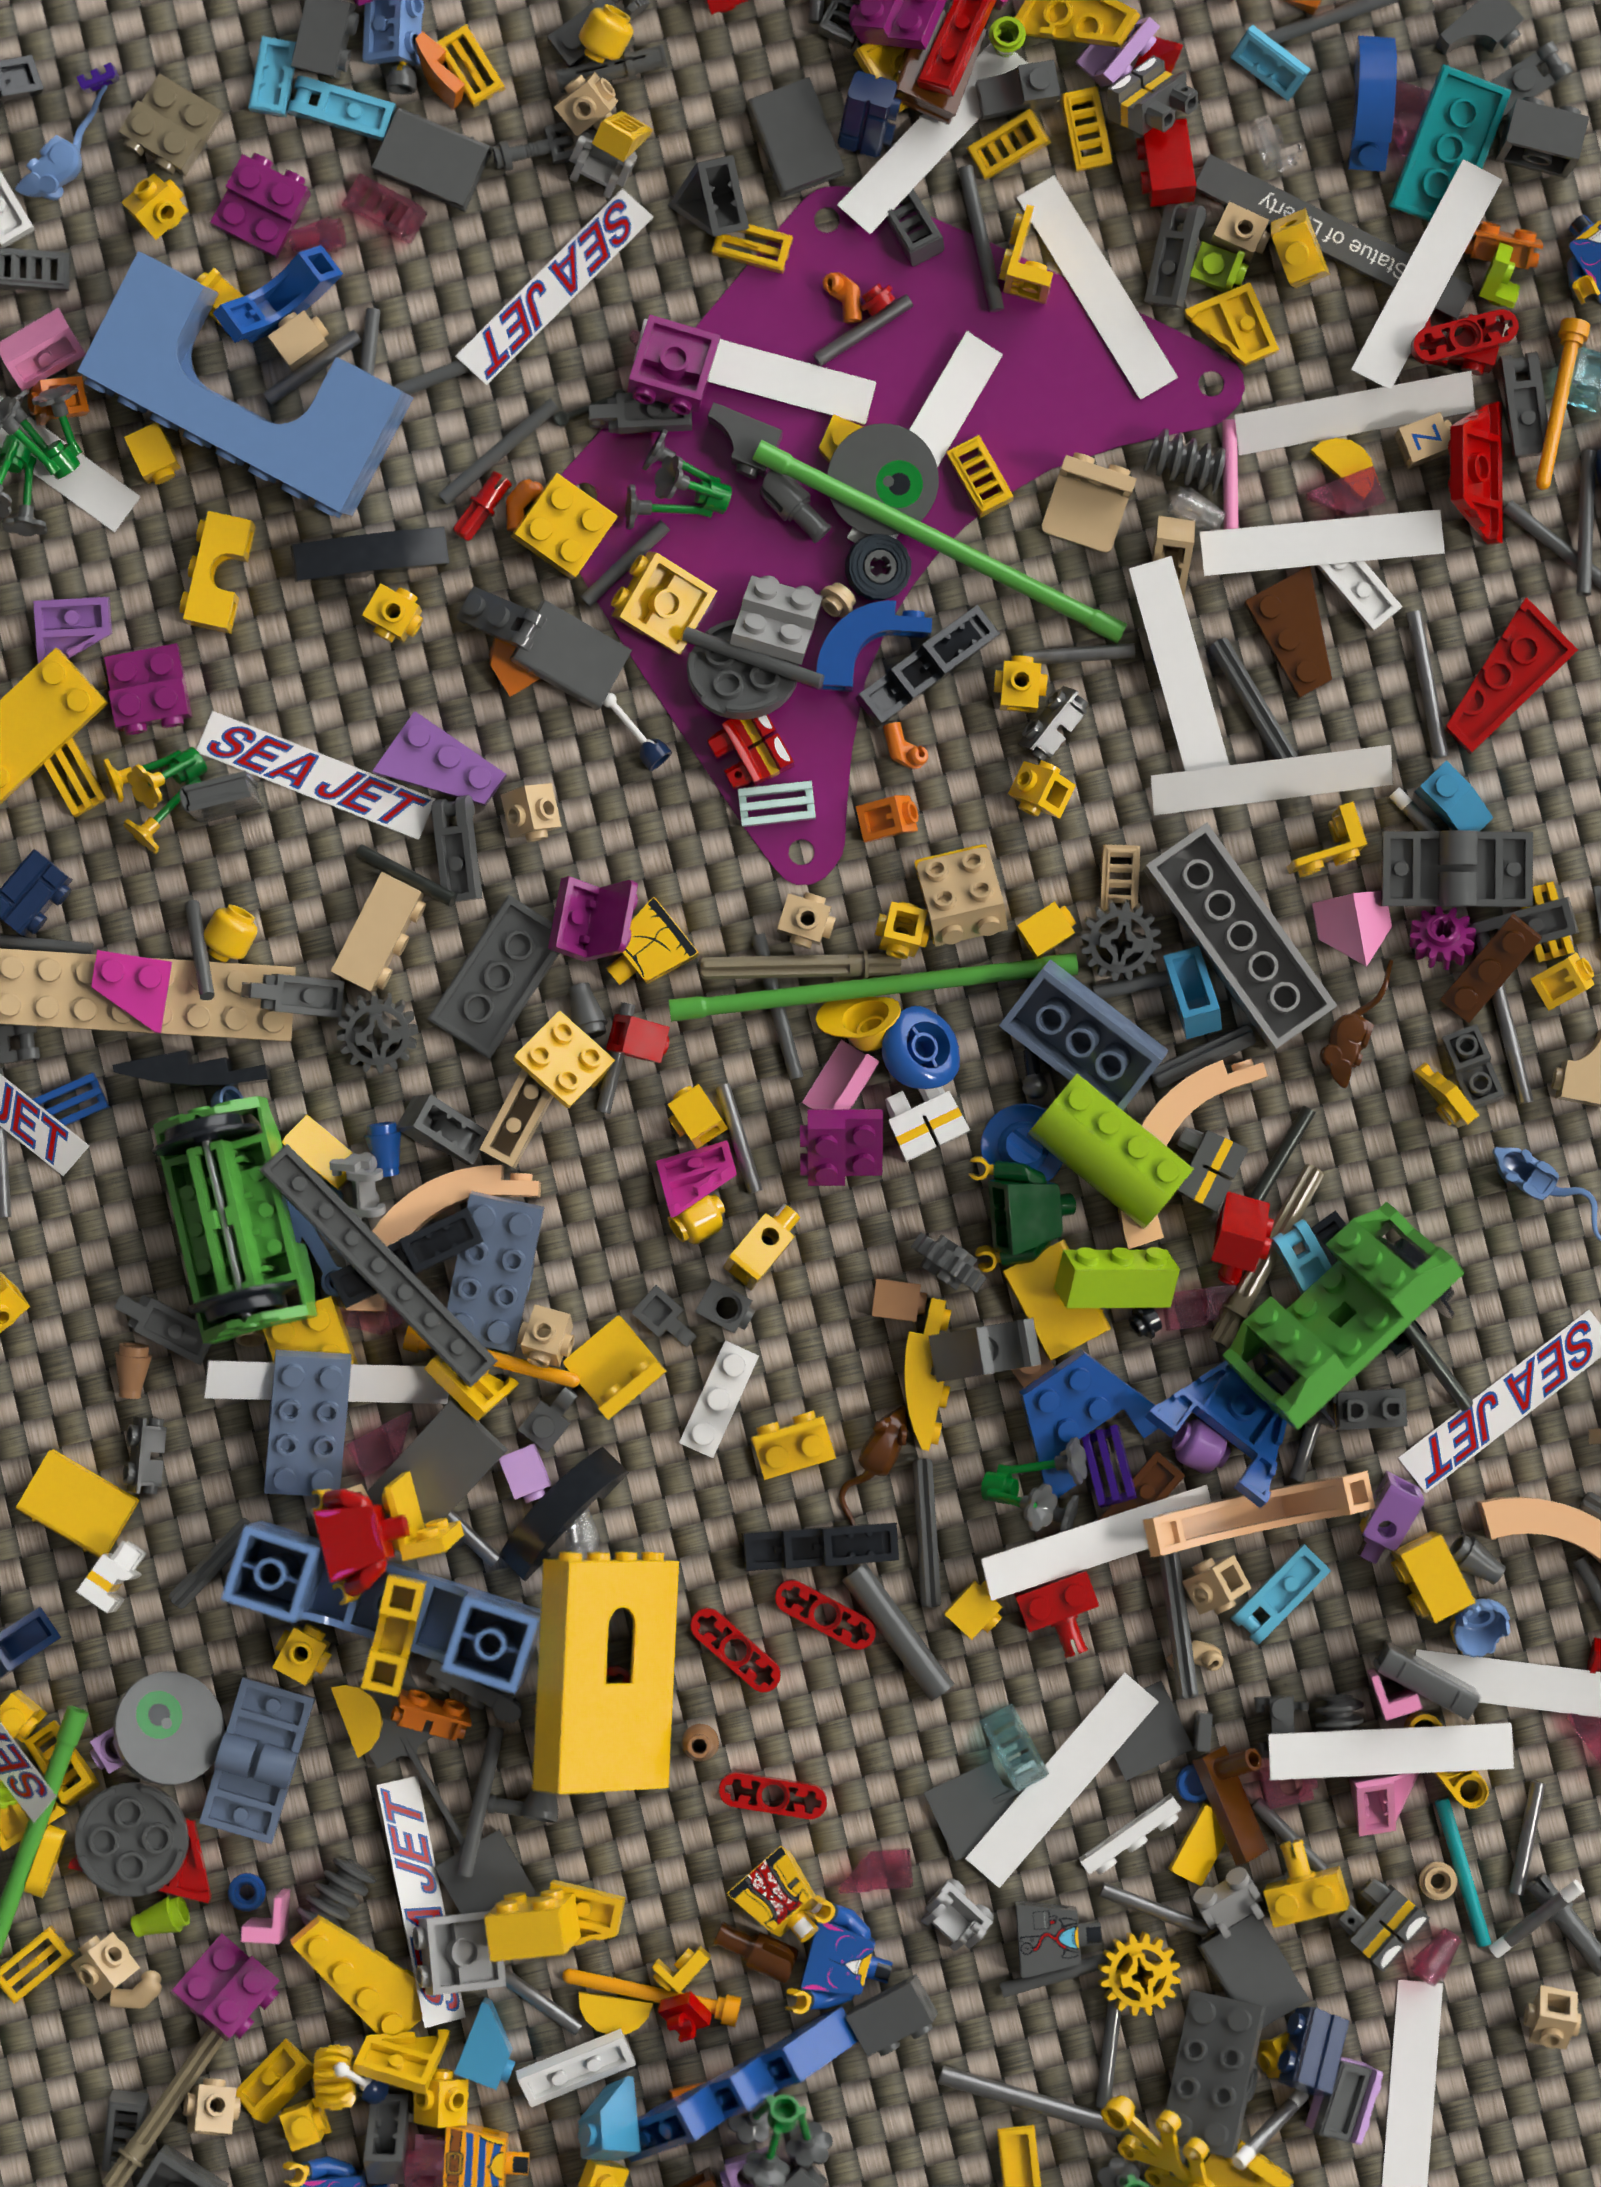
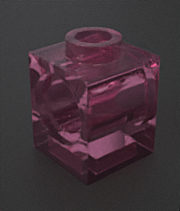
[1258,1766,1318,1809]

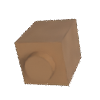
[871,1279,927,1322]

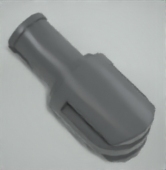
[760,470,832,543]

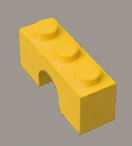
[179,511,256,634]
[361,1573,427,1696]

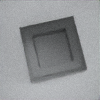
[1192,1710,1213,1752]

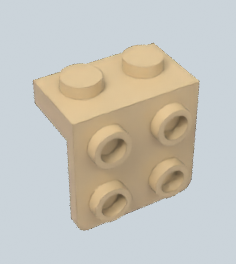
[1041,453,1137,553]
[917,847,1008,947]

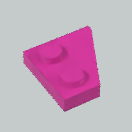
[91,950,172,1034]
[656,1140,737,1217]

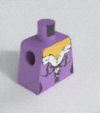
[1357,1470,1425,1564]

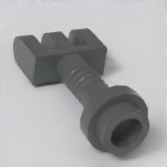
[492,122,574,171]

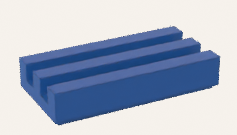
[32,1073,109,1126]

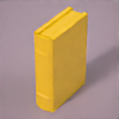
[1002,1239,1112,1361]
[16,1449,140,1559]

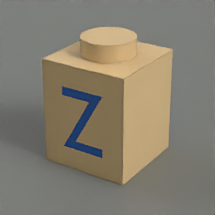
[1394,412,1452,469]

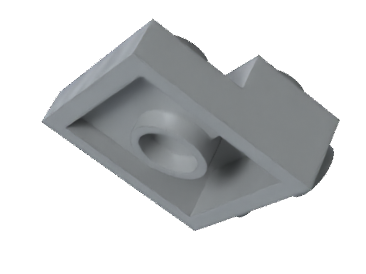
[730,575,823,665]
[413,1910,506,1995]

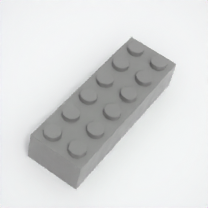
[1143,823,1337,1051]

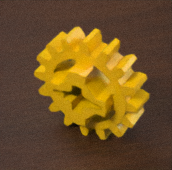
[1098,1932,1181,2016]

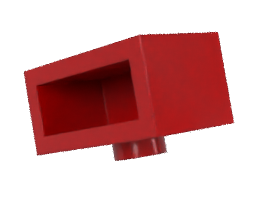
[1135,118,1196,207]

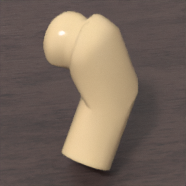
[1165,1640,1224,1672]
[110,1970,162,2009]

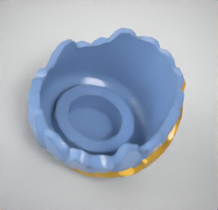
[1450,1598,1510,1658]

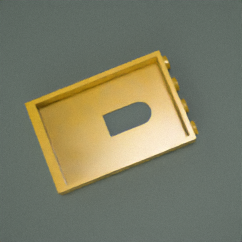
[532,1552,679,1794]

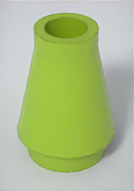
[989,16,1026,57]
[131,1895,190,1938]

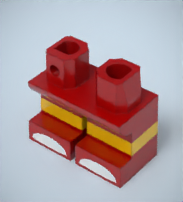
[707,714,794,789]

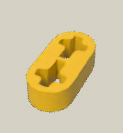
[24,1824,67,1898]

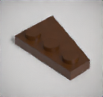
[1244,566,1332,699]

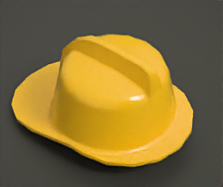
[816,997,901,1052]

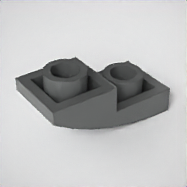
[1442,1024,1505,1109]

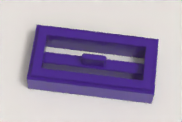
[76,62,120,94]
[1082,1424,1137,1508]

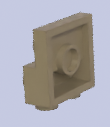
[118,73,224,177]

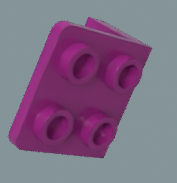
[548,876,638,962]

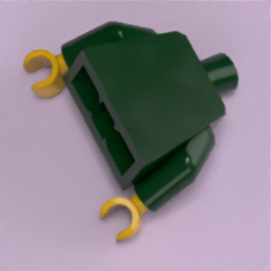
[969,1156,1076,1272]

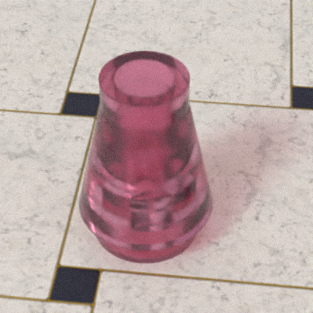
[289,216,346,253]
[1410,1928,1462,1987]

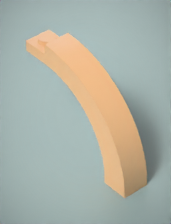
[1118,1059,1268,1249]
[346,1165,541,1312]
[1143,1471,1375,1557]
[1477,1496,1601,1564]

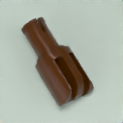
[713,1922,799,1983]

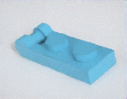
[287,76,396,141]
[1271,1219,1332,1294]
[1230,1544,1331,1645]

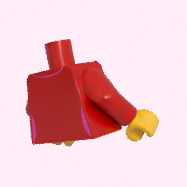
[312,1489,410,1605]

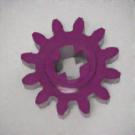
[1409,907,1476,970]

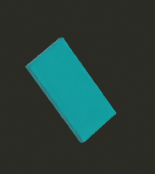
[1388,64,1512,222]

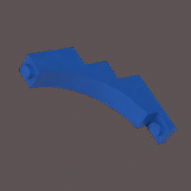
[628,2007,859,2163]

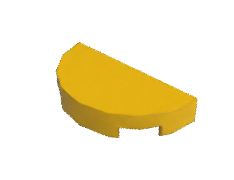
[1310,438,1375,502]
[331,1684,383,1758]
[579,1991,654,2035]

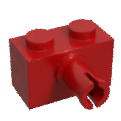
[1211,1191,1274,1285]
[1014,1570,1100,1658]

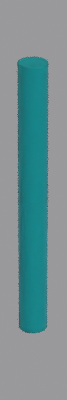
[1434,1797,1492,1947]

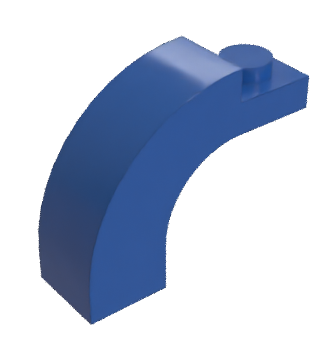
[1348,36,1397,172]
[213,245,343,343]
[815,600,932,692]

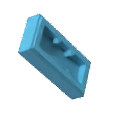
[1230,25,1311,101]
[248,36,296,117]

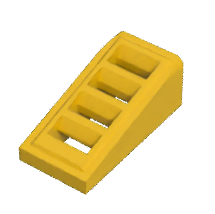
[1060,86,1113,172]
[967,109,1051,180]
[592,111,653,162]
[946,435,1014,518]
[24,1720,100,1806]

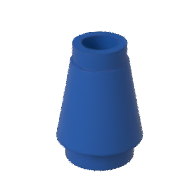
[364,1121,401,1177]

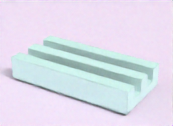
[738,781,816,827]

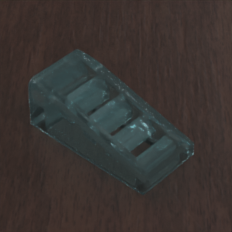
[979,1704,1049,1791]

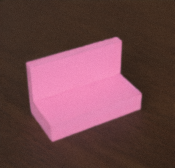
[0,308,86,391]
[802,1040,880,1110]
[1367,1668,1422,1721]
[241,1889,290,1944]

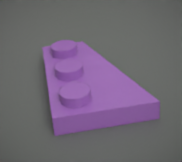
[372,711,507,806]

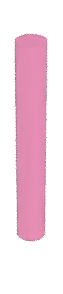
[1222,419,1238,530]

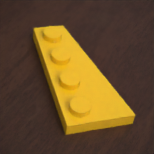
[290,1915,423,2035]

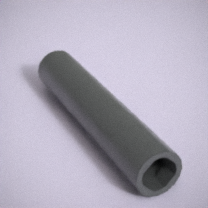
[842,1563,955,1701]

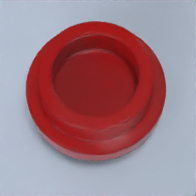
[860,283,895,316]

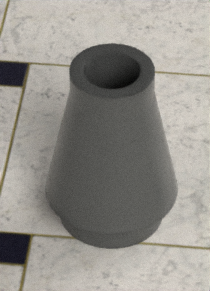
[568,983,608,1039]
[1449,1534,1505,1584]

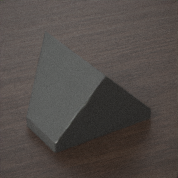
[668,155,749,237]

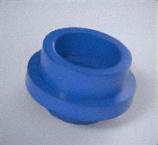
[228,1873,266,1911]

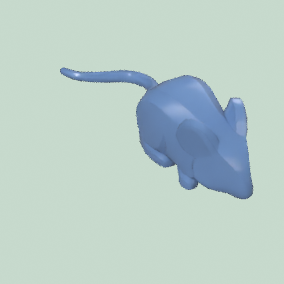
[15,85,107,200]
[1493,1147,1601,1241]

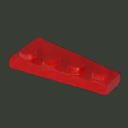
[1444,597,1578,754]

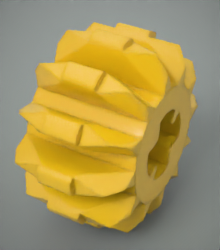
[313,2044,356,2111]

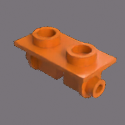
[1464,221,1544,270]
[390,1689,472,1741]

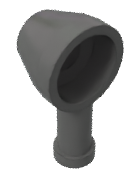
[487,1789,559,1823]

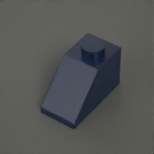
[0,1606,61,1679]

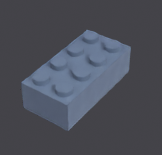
[999,959,1169,1110]

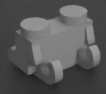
[569,130,637,199]
[329,1152,386,1219]
[1193,1867,1264,1939]
[921,1879,994,1952]

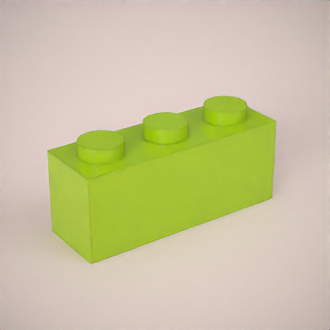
[1054,1247,1180,1308]

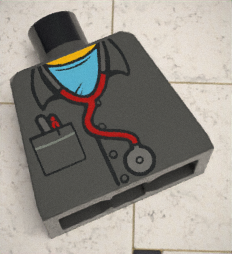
[1015,1901,1102,1978]

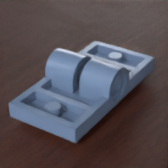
[447,1191,545,1353]
[264,1350,352,1496]
[199,1677,316,1844]

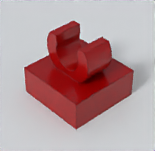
[658,1991,712,2043]

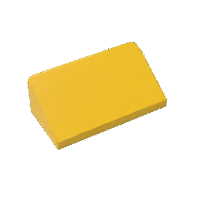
[281,1114,353,1190]
[1168,1802,1226,1887]
[236,2038,314,2124]

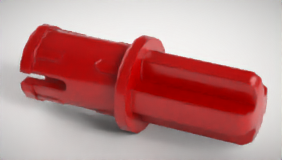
[453,471,512,542]

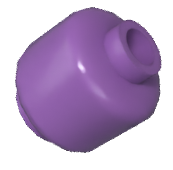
[1172,1418,1231,1474]

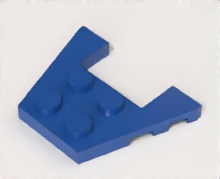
[1019,1349,1159,1498]
[1145,1360,1287,1509]

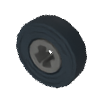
[845,534,911,601]

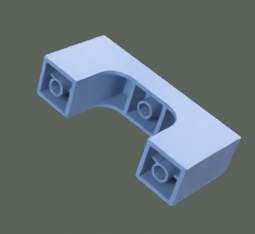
[77,251,414,518]
[221,1520,541,1693]

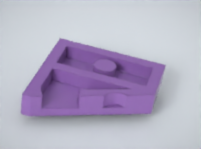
[33,597,112,664]

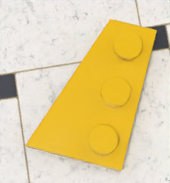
[1015,0,1140,48]

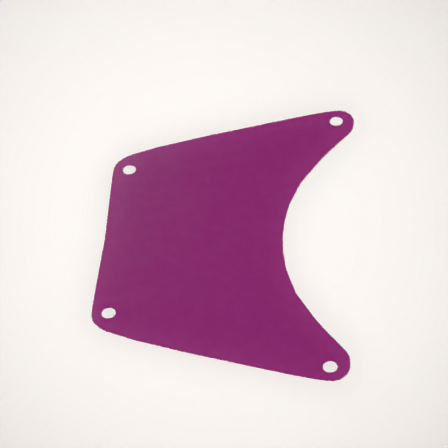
[561,186,1245,885]

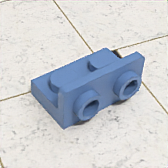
[363,0,424,66]

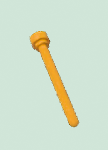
[1536,317,1590,490]
[403,1325,580,1388]
[562,1968,742,2027]

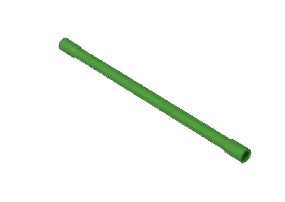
[752,440,1127,643]
[668,953,1078,1022]
[0,1706,89,1955]

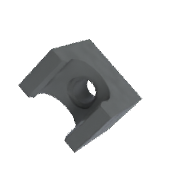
[929,1318,1041,1382]

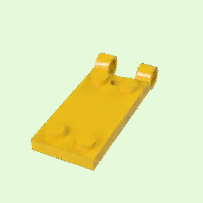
[0,648,109,805]

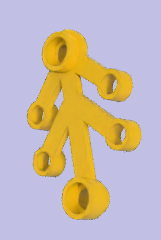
[1101,2095,1216,2187]

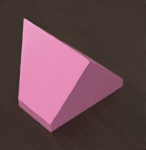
[1312,891,1392,967]
[1349,1773,1419,1837]

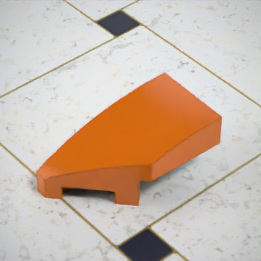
[415,31,465,110]
[489,637,541,697]

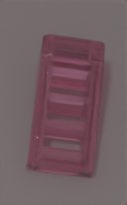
[341,173,427,244]

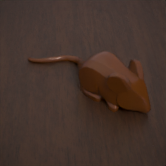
[1319,960,1393,1089]
[838,1406,908,1525]

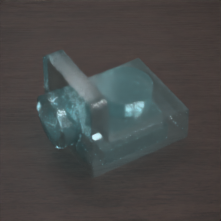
[1567,347,1601,413]

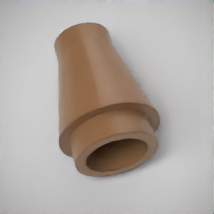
[115,1342,152,1399]
[682,1724,719,1761]

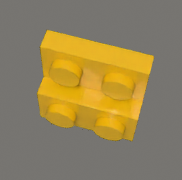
[611,552,717,655]

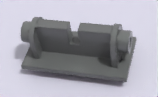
[1018,686,1088,761]
[123,1416,167,1494]

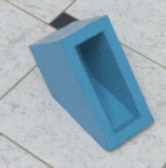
[1414,760,1494,832]
[1163,946,1222,1040]
[454,1997,516,2090]
[578,2076,640,2161]

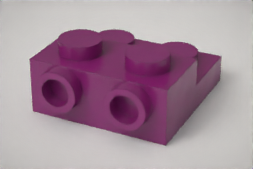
[849,0,947,50]
[210,153,311,259]
[627,314,721,415]
[104,643,192,735]
[800,1109,883,1186]
[170,1933,280,2042]

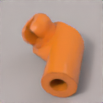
[822,272,862,323]
[506,479,543,531]
[883,722,928,769]

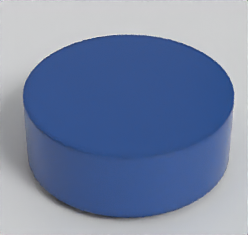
[1176,1764,1208,1803]

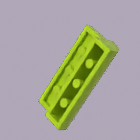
[1028,1073,1194,1229]

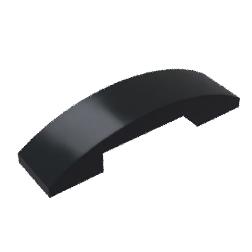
[499,1446,629,1582]

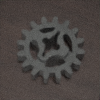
[1080,899,1161,981]
[337,991,418,1074]
[911,1232,987,1293]

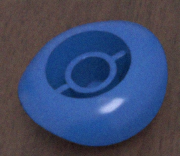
[882,1006,960,1089]
[981,1103,1063,1181]

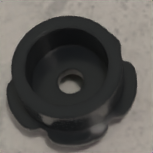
[1129,1308,1162,1339]

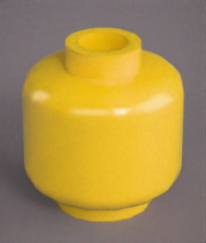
[579,4,634,63]
[204,904,258,962]
[668,1193,725,1244]

